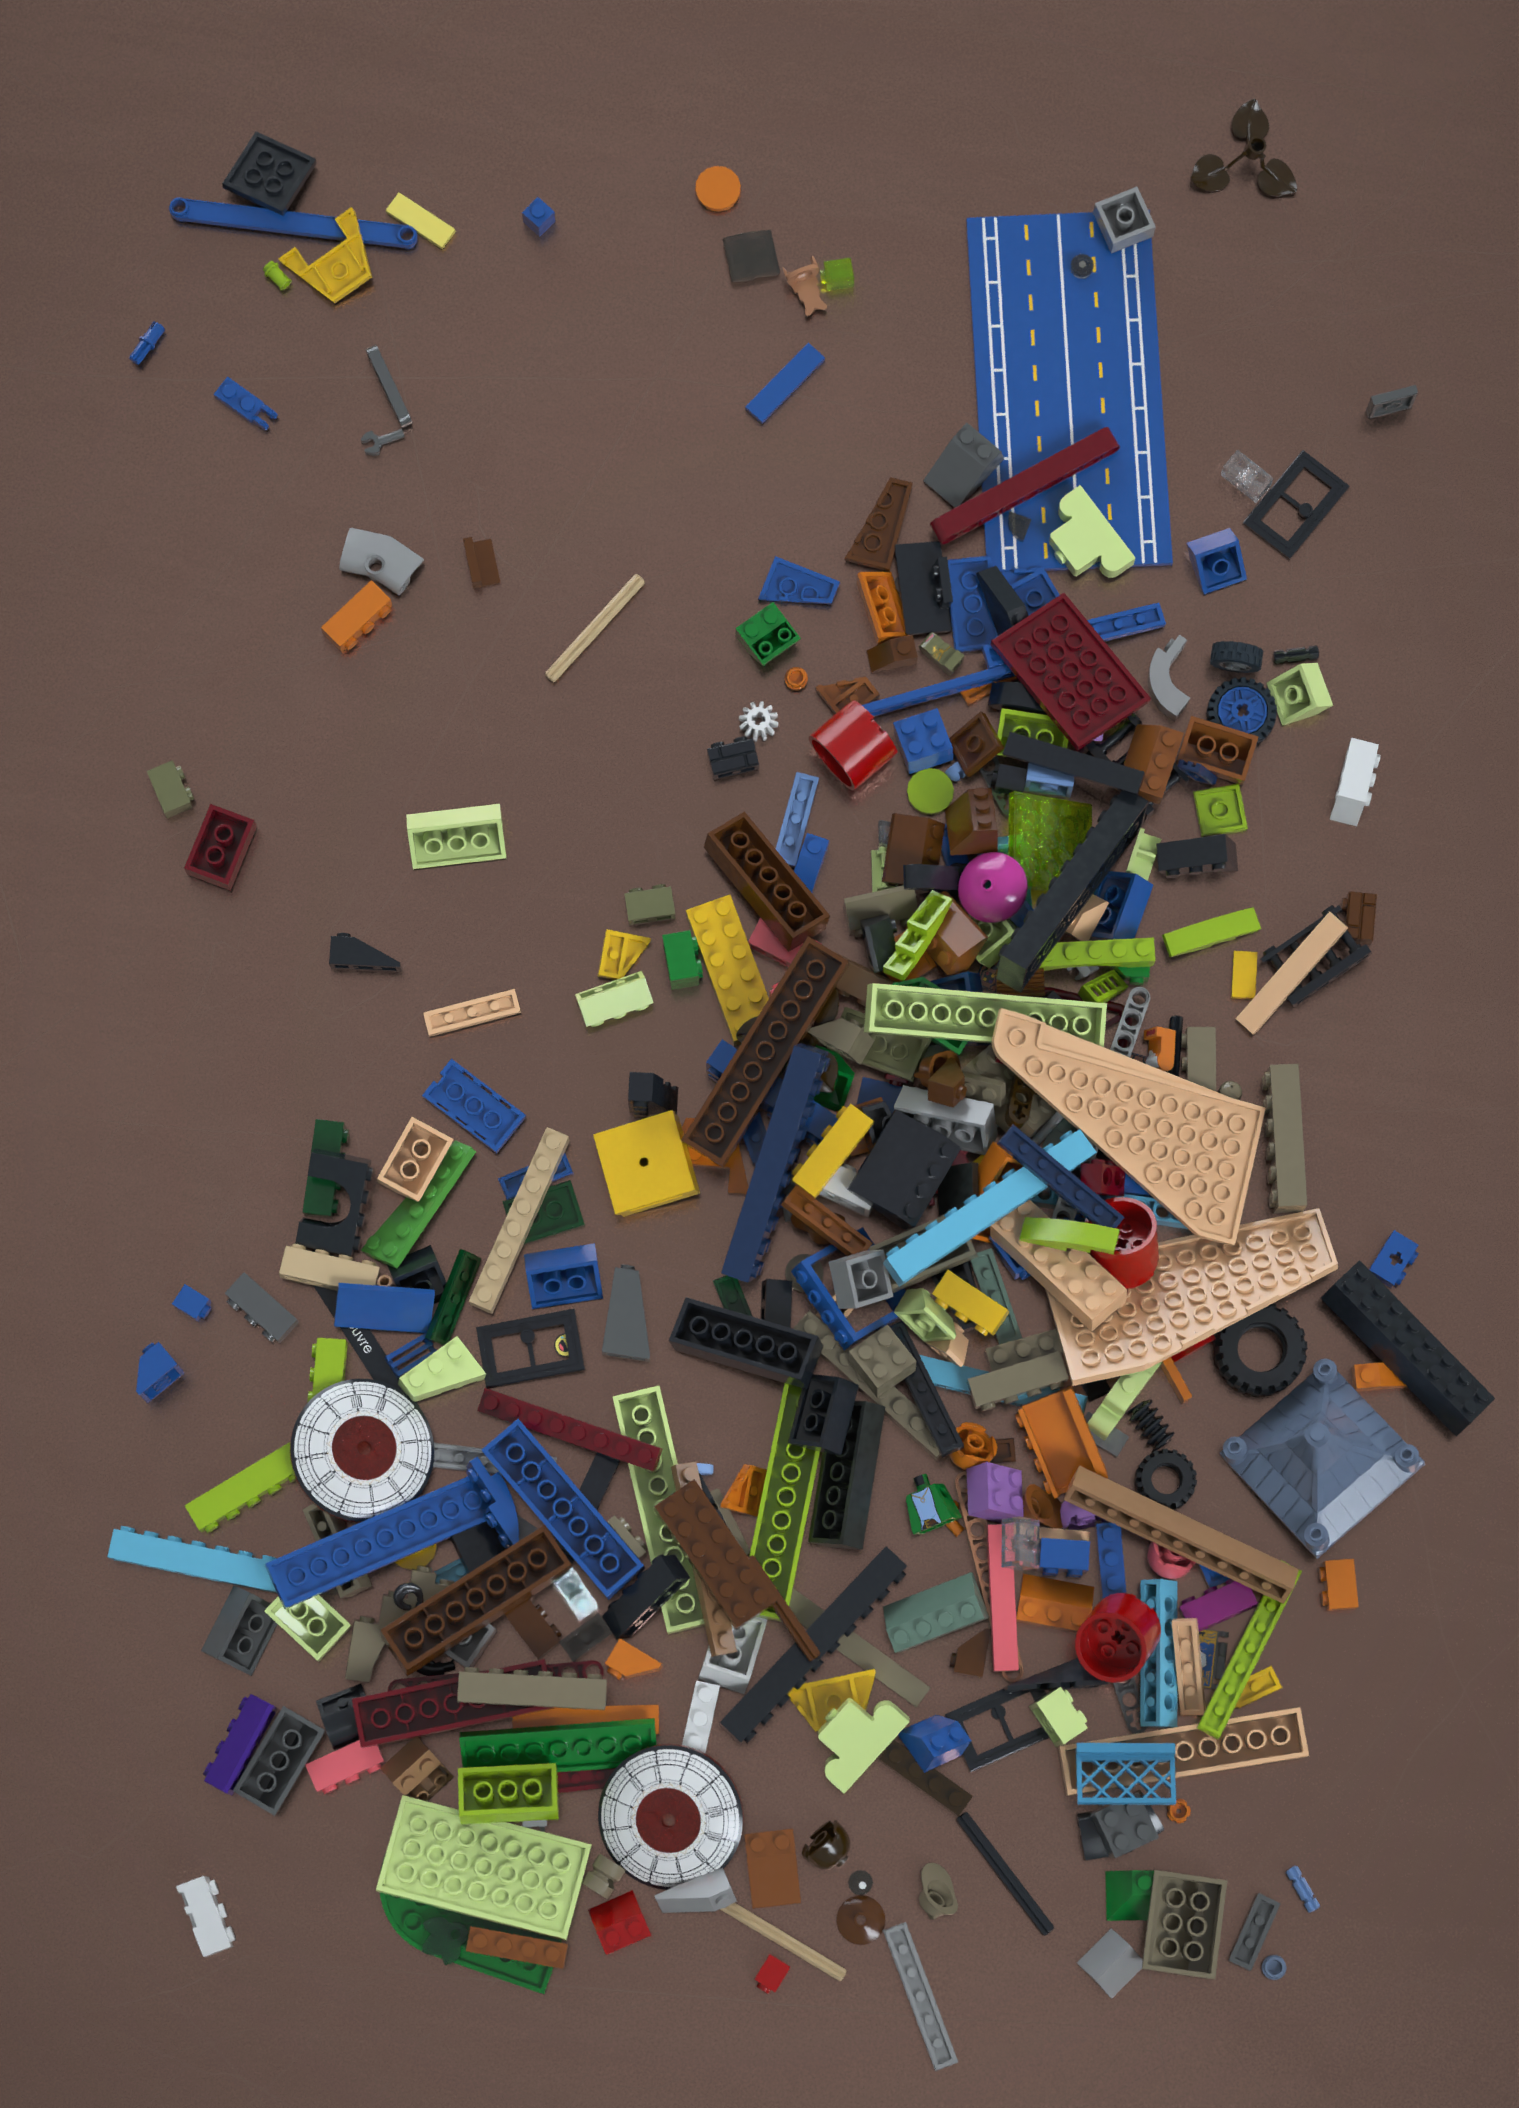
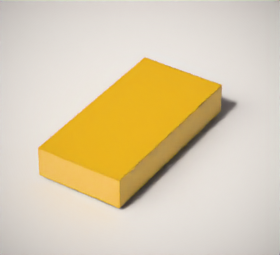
[1231,951,1258,1000]

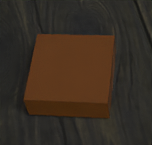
[991,1438,1016,1464]

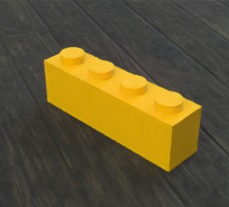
[791,1104,874,1199]

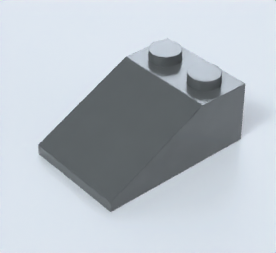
[923,423,1004,508]

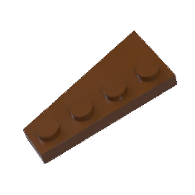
[845,477,913,572]

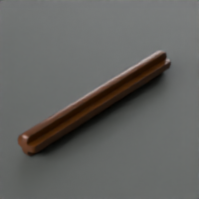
[748,1556,820,1661]

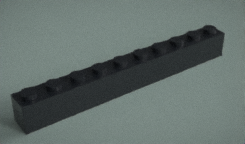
[719,1546,907,1745]

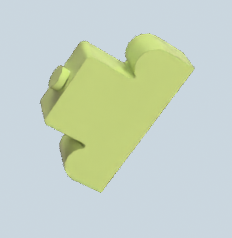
[1049,485,1136,578]
[1087,1362,1162,1441]
[818,1698,910,1794]

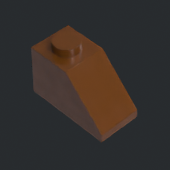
[866,635,918,674]
[928,1057,967,1108]
[949,1628,991,1678]

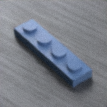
[776,772,819,868]

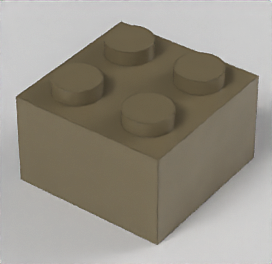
[848,1324,917,1398]

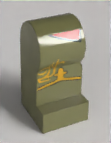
[918,632,964,677]

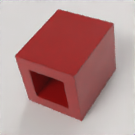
[754,1954,790,1994]

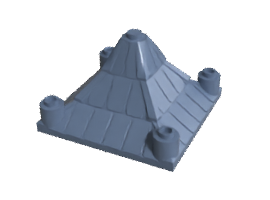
[1219,1359,1425,1559]

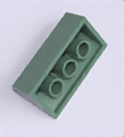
[883,1572,990,1653]

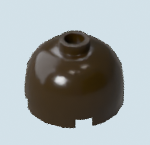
[802,1820,850,1869]

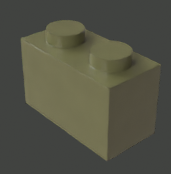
[147,760,194,818]
[624,884,676,926]

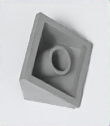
[1077,1928,1143,1999]

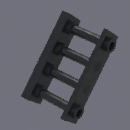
[1083,713,1189,821]
[1261,905,1372,1007]

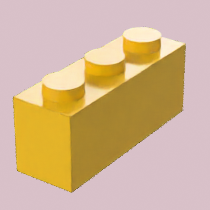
[932,1270,1010,1336]

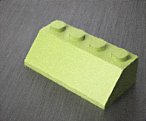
[406,804,506,869]

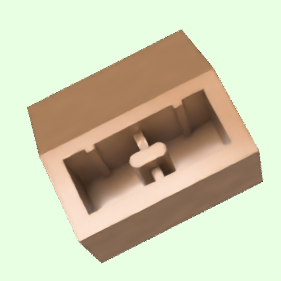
[380,1737,454,1801]

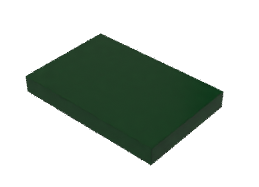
[502,1180,585,1245]

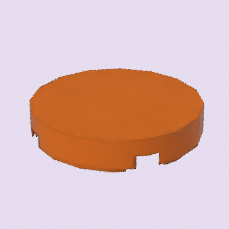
[695,166,741,212]

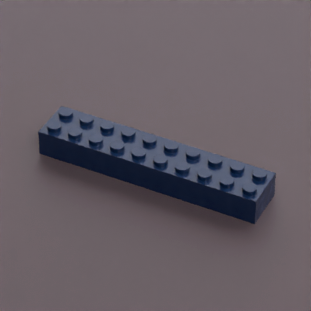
[721,1043,830,1283]

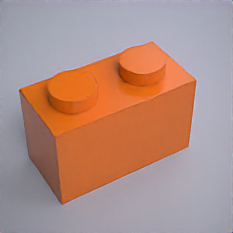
[1319,1559,1359,1611]

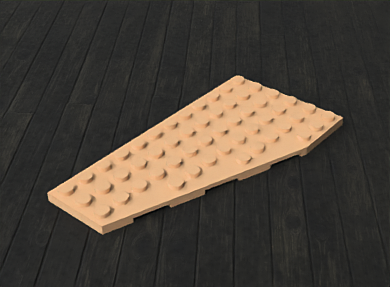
[1045,1208,1338,1386]

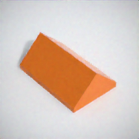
[857,572,909,645]

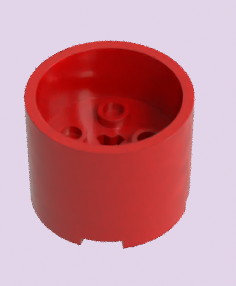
[808,700,898,791]
[1085,1197,1159,1289]
[1075,1593,1161,1682]

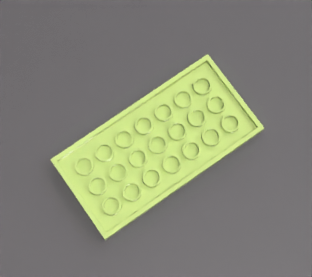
[376,1795,592,1941]

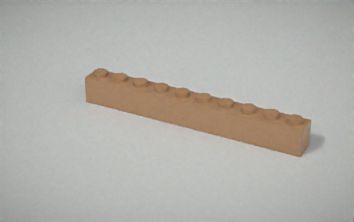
[1064,1466,1299,1604]

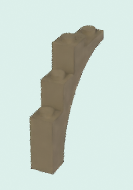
[345,1565,454,1683]

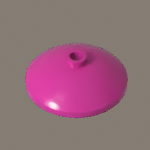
[958,852,1028,923]

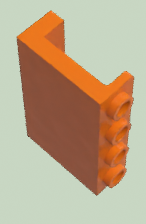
[1015,1385,1108,1499]

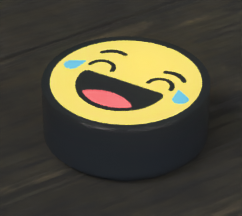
[554,1333,569,1358]

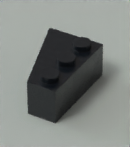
[628,1072,679,1117]

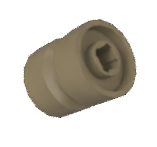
[582,1853,626,1899]

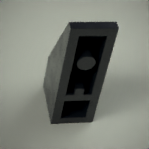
[976,566,1029,636]
[329,933,402,972]

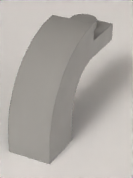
[1148,635,1190,722]

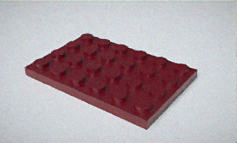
[990,593,1151,751]

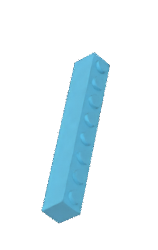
[107,1526,277,1594]

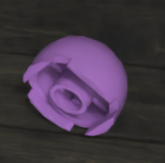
[1060,1500,1107,1530]

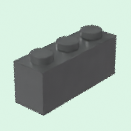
[225,1272,299,1343]

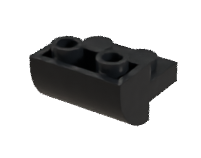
[316,1683,366,1750]

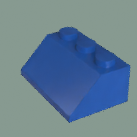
[1090,871,1153,941]
[524,1243,603,1309]
[136,1342,185,1403]

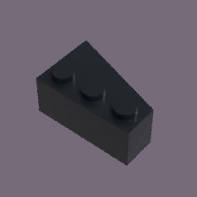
[1156,834,1238,878]

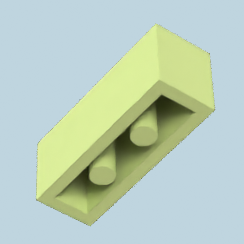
[575,971,653,1027]

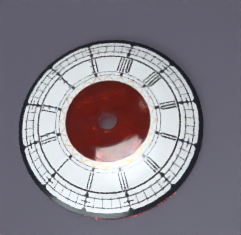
[290,1379,435,1523]
[598,1744,744,1890]

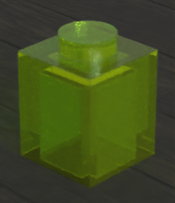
[820,257,854,291]

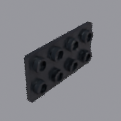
[895,541,953,635]

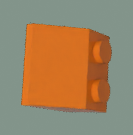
[605,1639,662,1680]

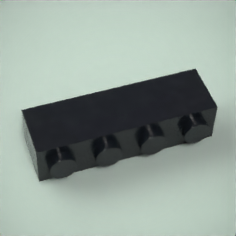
[602,1554,690,1639]

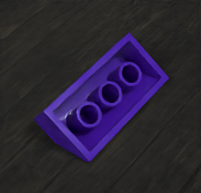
[203,1694,278,1795]

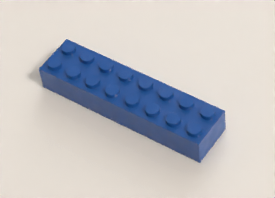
[481,1419,645,1600]

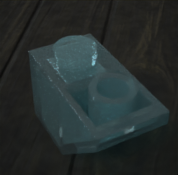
[553,1568,599,1621]

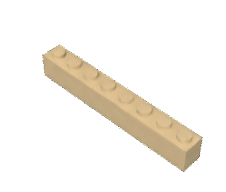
[469,1127,570,1314]

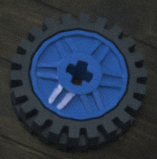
[1206,677,1277,745]

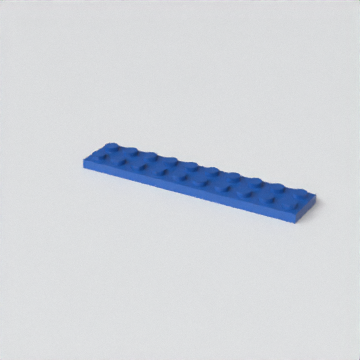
[264,1476,491,1609]

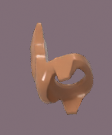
[782,256,827,316]

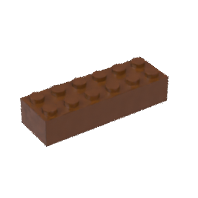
[704,811,830,952]
[654,1479,778,1630]

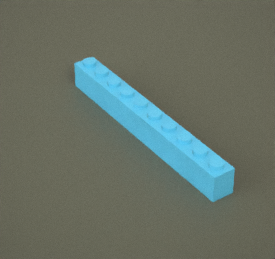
[883,1129,1096,1287]

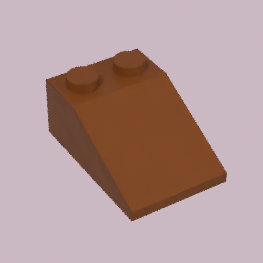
[744,1828,801,1909]

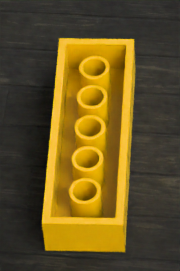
[686,894,769,1046]

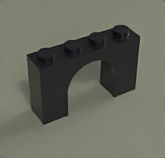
[295,1148,374,1256]

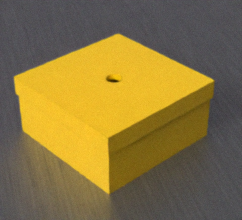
[593,1110,700,1217]

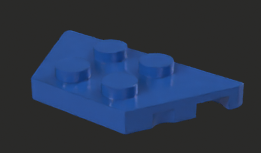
[999,567,1059,615]

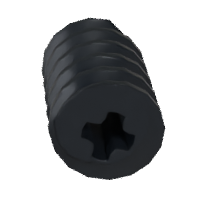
[1125,1399,1175,1452]

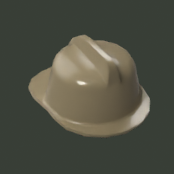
[919,1863,958,1920]

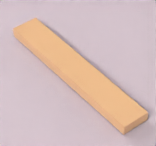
[1236,912,1348,1035]

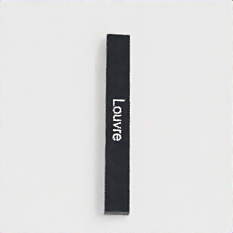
[312,1249,419,1406]

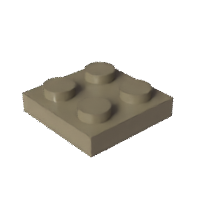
[607,1515,647,1561]

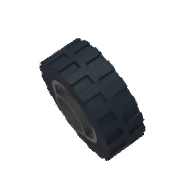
[1210,641,1264,673]

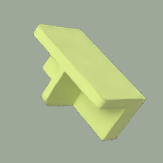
[1126,828,1161,881]

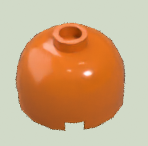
[949,1422,997,1471]

